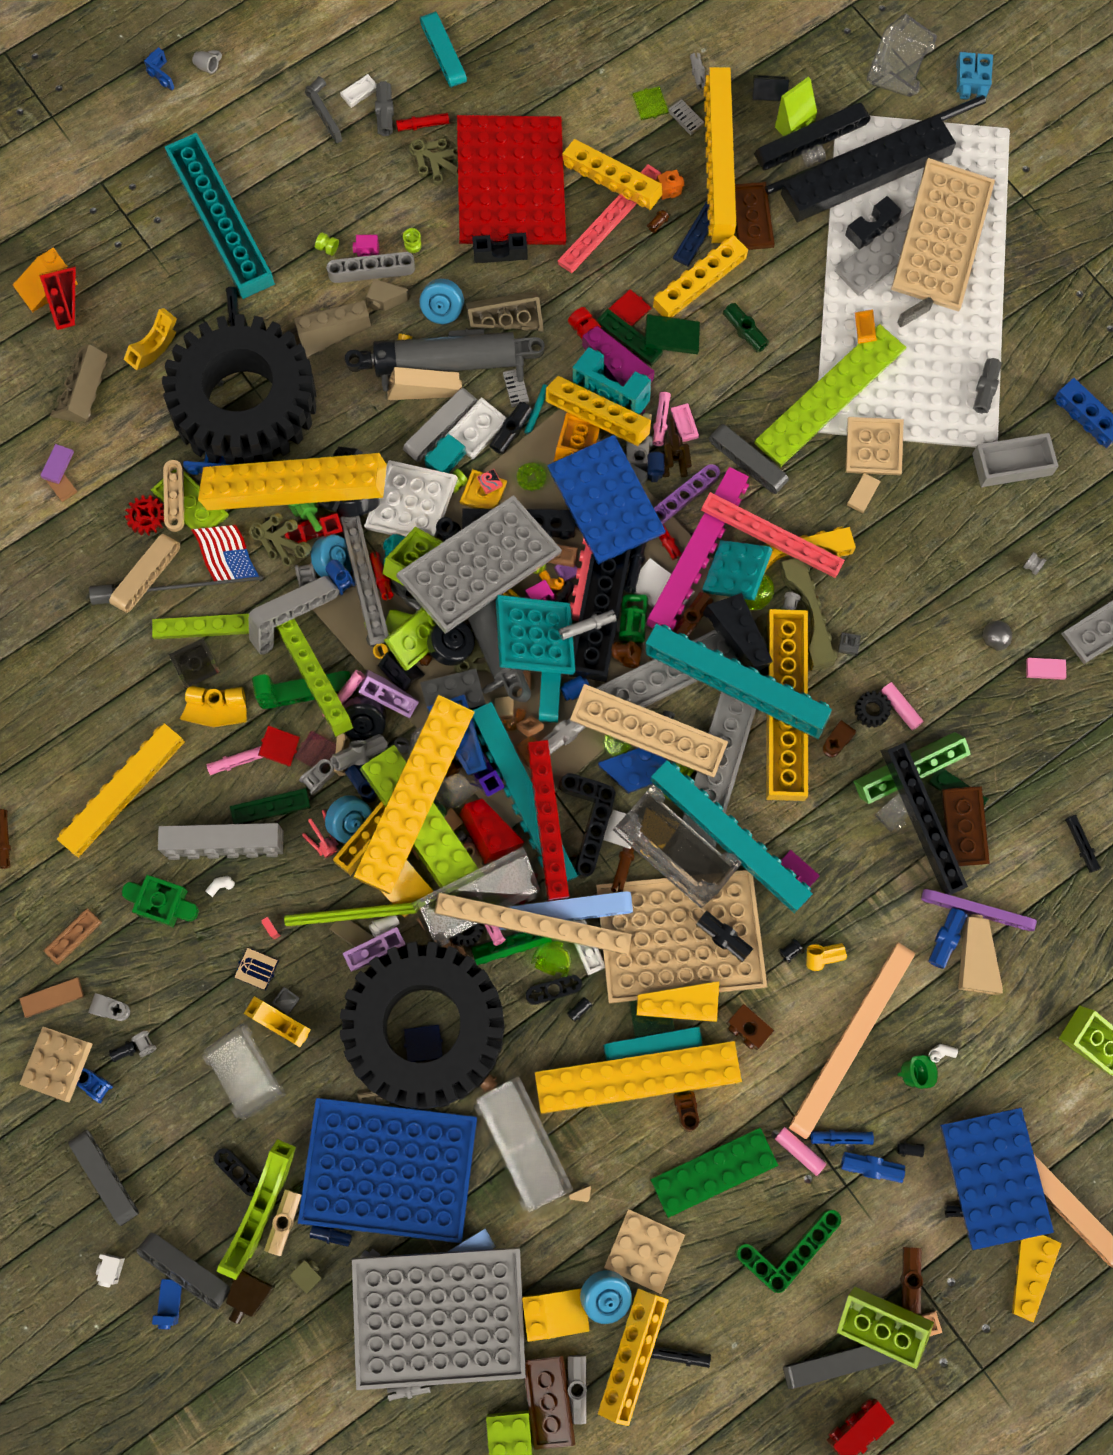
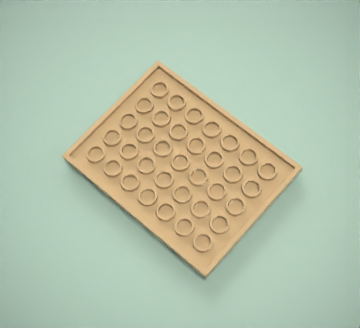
[596,870,767,1004]

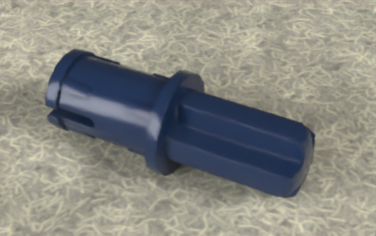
[310,1225,352,1247]

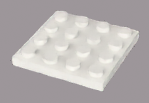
[364,460,458,538]

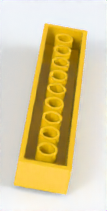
[703,67,736,243]
[198,453,387,511]
[766,609,808,801]
[353,695,474,894]
[535,1041,742,1114]

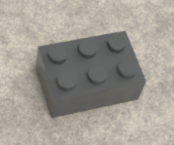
[420,669,486,715]

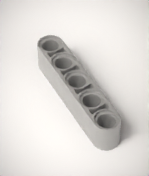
[327,252,415,283]
[403,388,478,462]

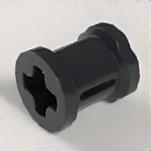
[778,938,804,964]

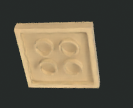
[845,417,904,475]
[19,1027,93,1103]
[604,1209,685,1294]

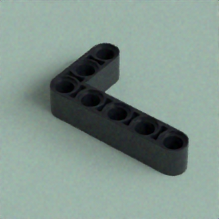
[559,773,616,879]

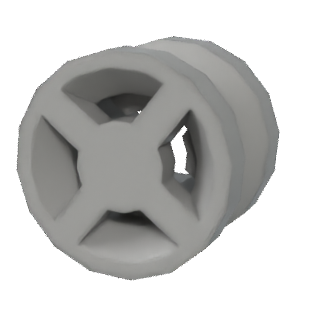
[1023,552,1046,575]

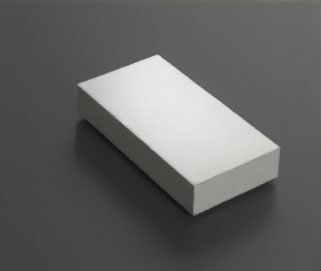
[340,74,376,108]

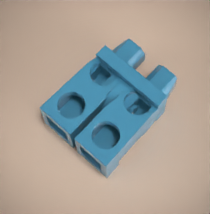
[956,52,993,100]

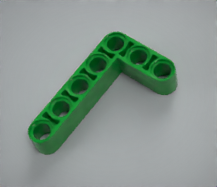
[252,671,351,709]
[735,1210,841,1293]

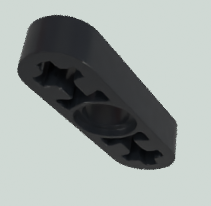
[526,975,582,1005]
[214,1148,260,1196]

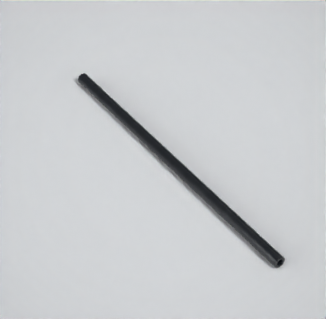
[765,95,986,195]

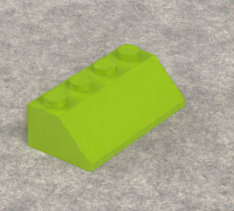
[837,1287,934,1369]

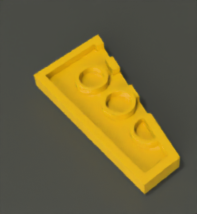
[636,981,719,1022]
[1012,1235,1062,1323]

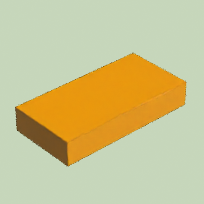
[855,309,877,344]

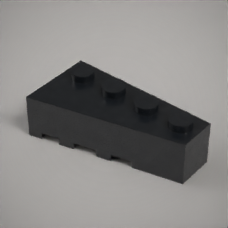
[702,593,773,671]

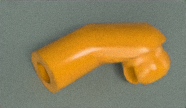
[539,570,565,590]

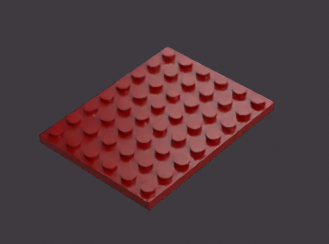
[457,115,566,245]

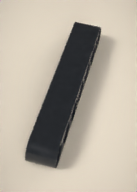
[754,103,871,170]

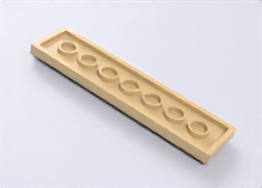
[570,684,728,778]

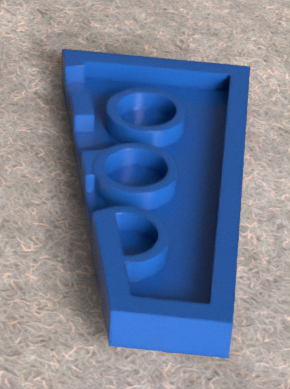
[427,695,487,775]

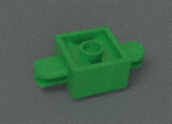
[122,875,199,928]

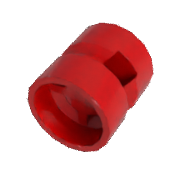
[568,307,601,339]

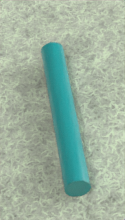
[524,384,548,435]

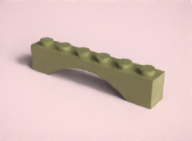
[779,558,837,671]

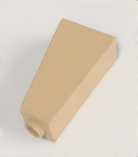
[387,367,462,400]
[958,914,1003,995]

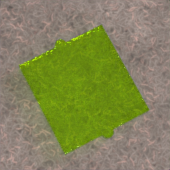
[632,86,669,121]

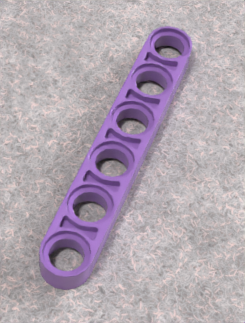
[654,464,720,524]
[921,889,1037,931]

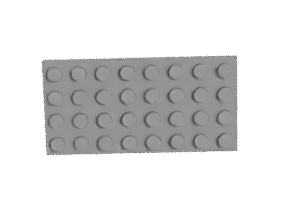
[396,495,562,634]

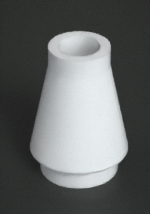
[369,915,400,938]

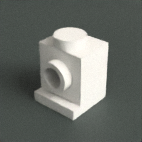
[96,1253,125,1287]

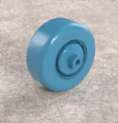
[420,278,464,324]
[311,534,352,577]
[325,795,372,844]
[580,1270,632,1324]

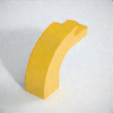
[123,308,177,370]
[243,996,311,1047]

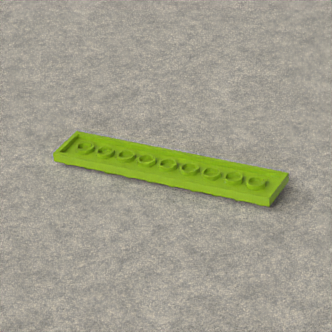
[754,324,906,468]

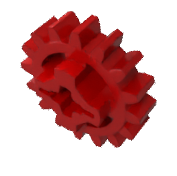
[125,495,164,536]

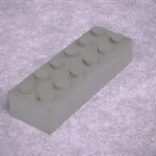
[158,823,283,860]

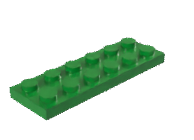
[650,1128,779,1218]

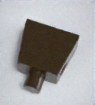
[226,1270,275,1324]

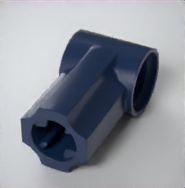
[646,452,665,482]
[345,765,377,802]

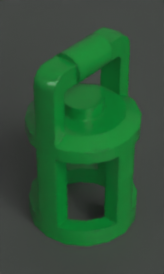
[619,594,648,643]

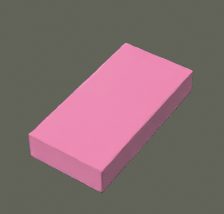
[670,403,699,442]
[1026,658,1066,680]

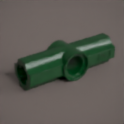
[723,303,769,353]

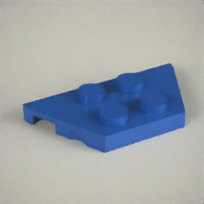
[598,748,666,794]

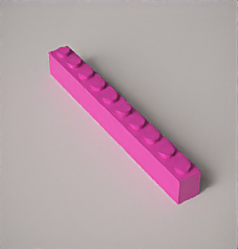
[646,467,749,631]

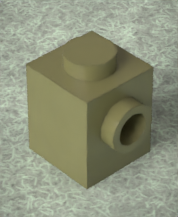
[289,1259,324,1294]

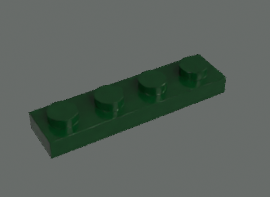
[596,308,663,367]
[230,788,311,824]

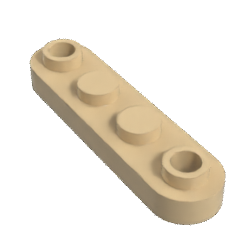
[163,460,184,532]

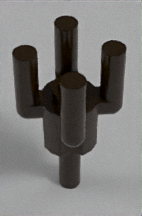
[663,418,692,478]

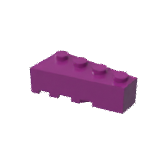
[582,326,655,387]

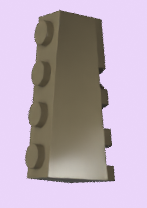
[466,291,544,332]
[294,300,371,359]
[50,344,108,423]

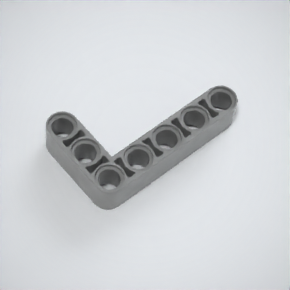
[248,576,340,655]

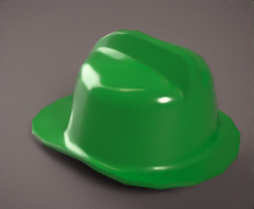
[897,1055,938,1089]

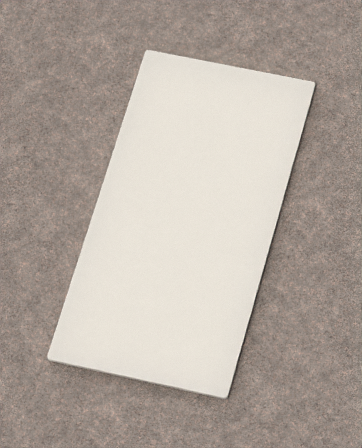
[818,116,1010,448]

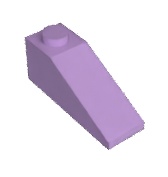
[359,670,419,718]
[343,927,406,972]

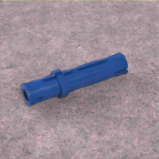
[811,1129,874,1146]

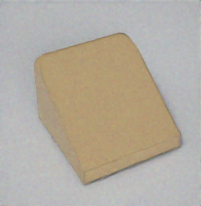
[494,696,514,718]
[569,1186,591,1202]

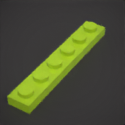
[152,614,249,640]

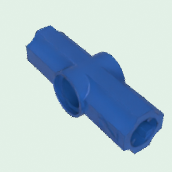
[928,908,968,969]
[841,1152,905,1183]

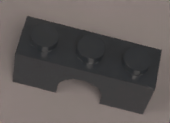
[845,196,902,250]
[472,233,528,263]

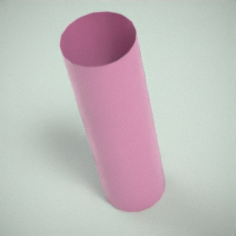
[880,682,924,731]
[775,1127,827,1176]

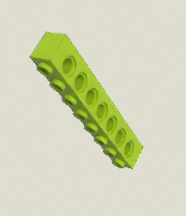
[275,618,353,737]

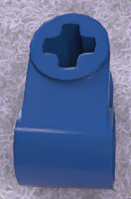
[325,560,356,595]
[77,1068,114,1104]

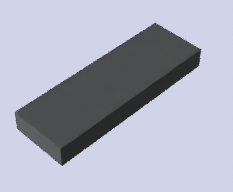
[310,91,342,143]

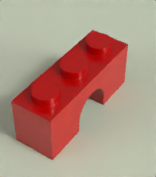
[285,511,343,543]

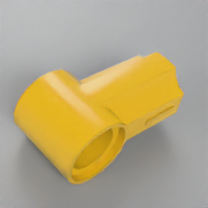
[806,943,847,971]

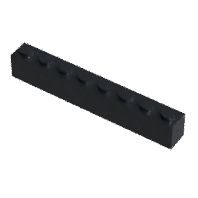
[880,742,968,895]

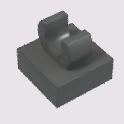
[838,632,861,656]

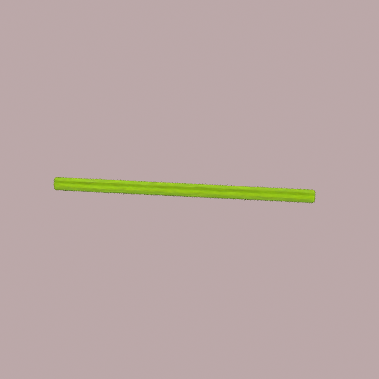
[284,894,500,926]

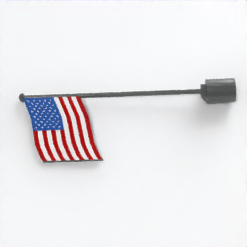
[89,525,263,605]

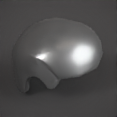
[982,620,1012,651]

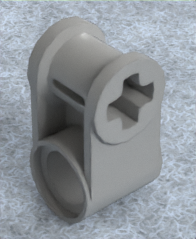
[295,562,317,587]
[299,759,335,795]
[88,993,130,1021]

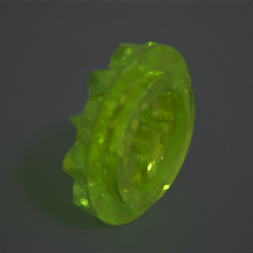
[517,463,546,492]
[603,734,631,756]

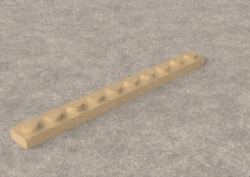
[434,893,632,954]

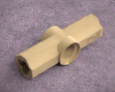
[264,1189,302,1256]

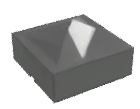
[272,987,300,1015]

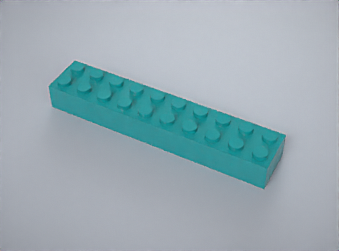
[165,132,275,299]
[645,624,832,739]

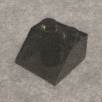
[168,638,221,689]

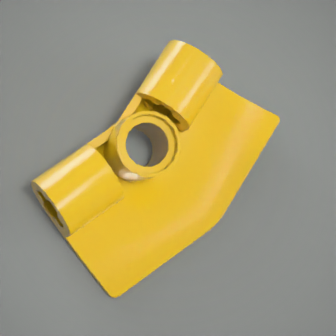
[180,685,247,727]

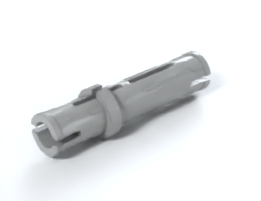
[559,610,616,640]

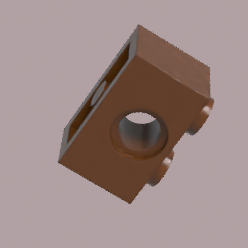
[726,1004,774,1050]

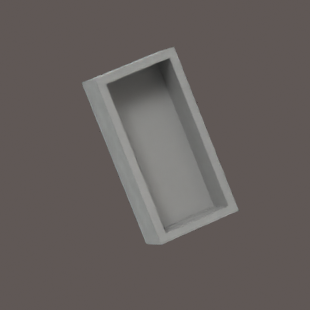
[972,433,1058,487]

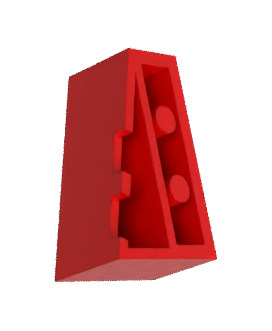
[39,265,76,330]
[460,799,524,864]
[827,1399,895,1455]

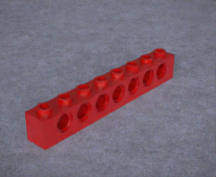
[527,740,569,901]

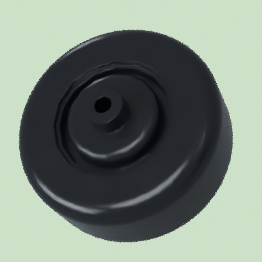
[336,498,380,517]
[427,622,475,666]
[343,696,387,741]

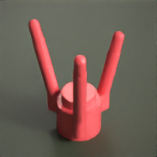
[302,810,339,858]

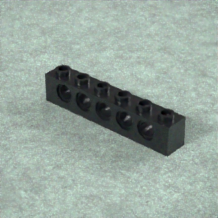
[462,508,575,540]

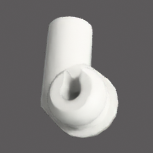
[205,876,235,897]
[929,1044,958,1063]

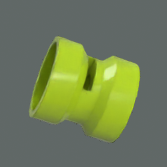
[403,228,422,253]
[315,232,339,256]
[452,468,468,494]

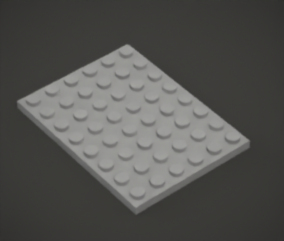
[352,1247,526,1390]

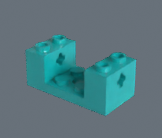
[572,347,651,415]

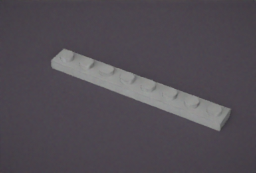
[340,516,388,645]

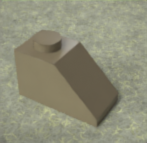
[366,279,409,311]

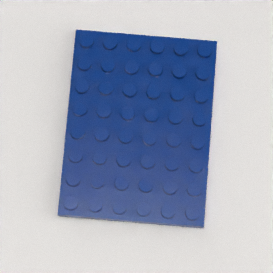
[298,1098,477,1243]

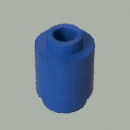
[560,676,590,701]

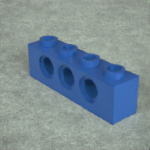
[1054,378,1113,449]

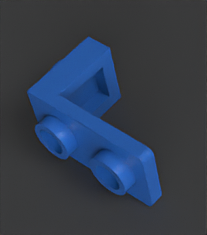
[144,47,174,90]
[152,1279,182,1329]

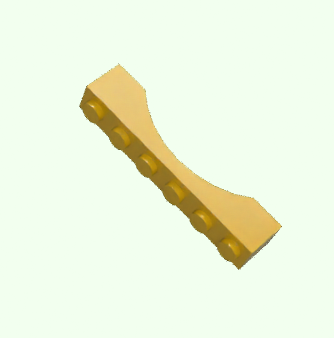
[763,527,856,572]

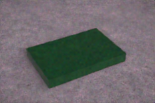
[645,314,700,355]

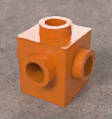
[656,170,684,200]

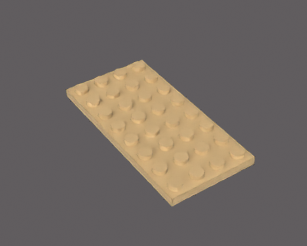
[891,158,995,312]

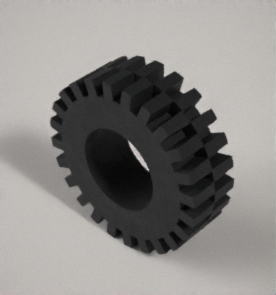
[162,314,317,465]
[340,942,505,1110]

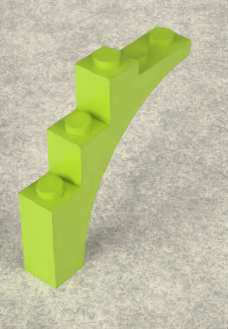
[217,1139,296,1280]

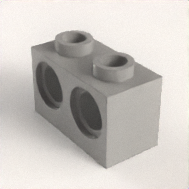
[626,435,652,471]

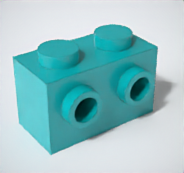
[425,433,466,473]

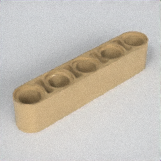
[109,534,180,613]

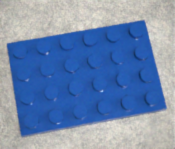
[547,435,666,565]
[940,1108,1054,1250]

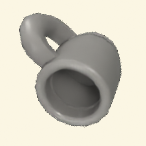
[192,50,222,74]

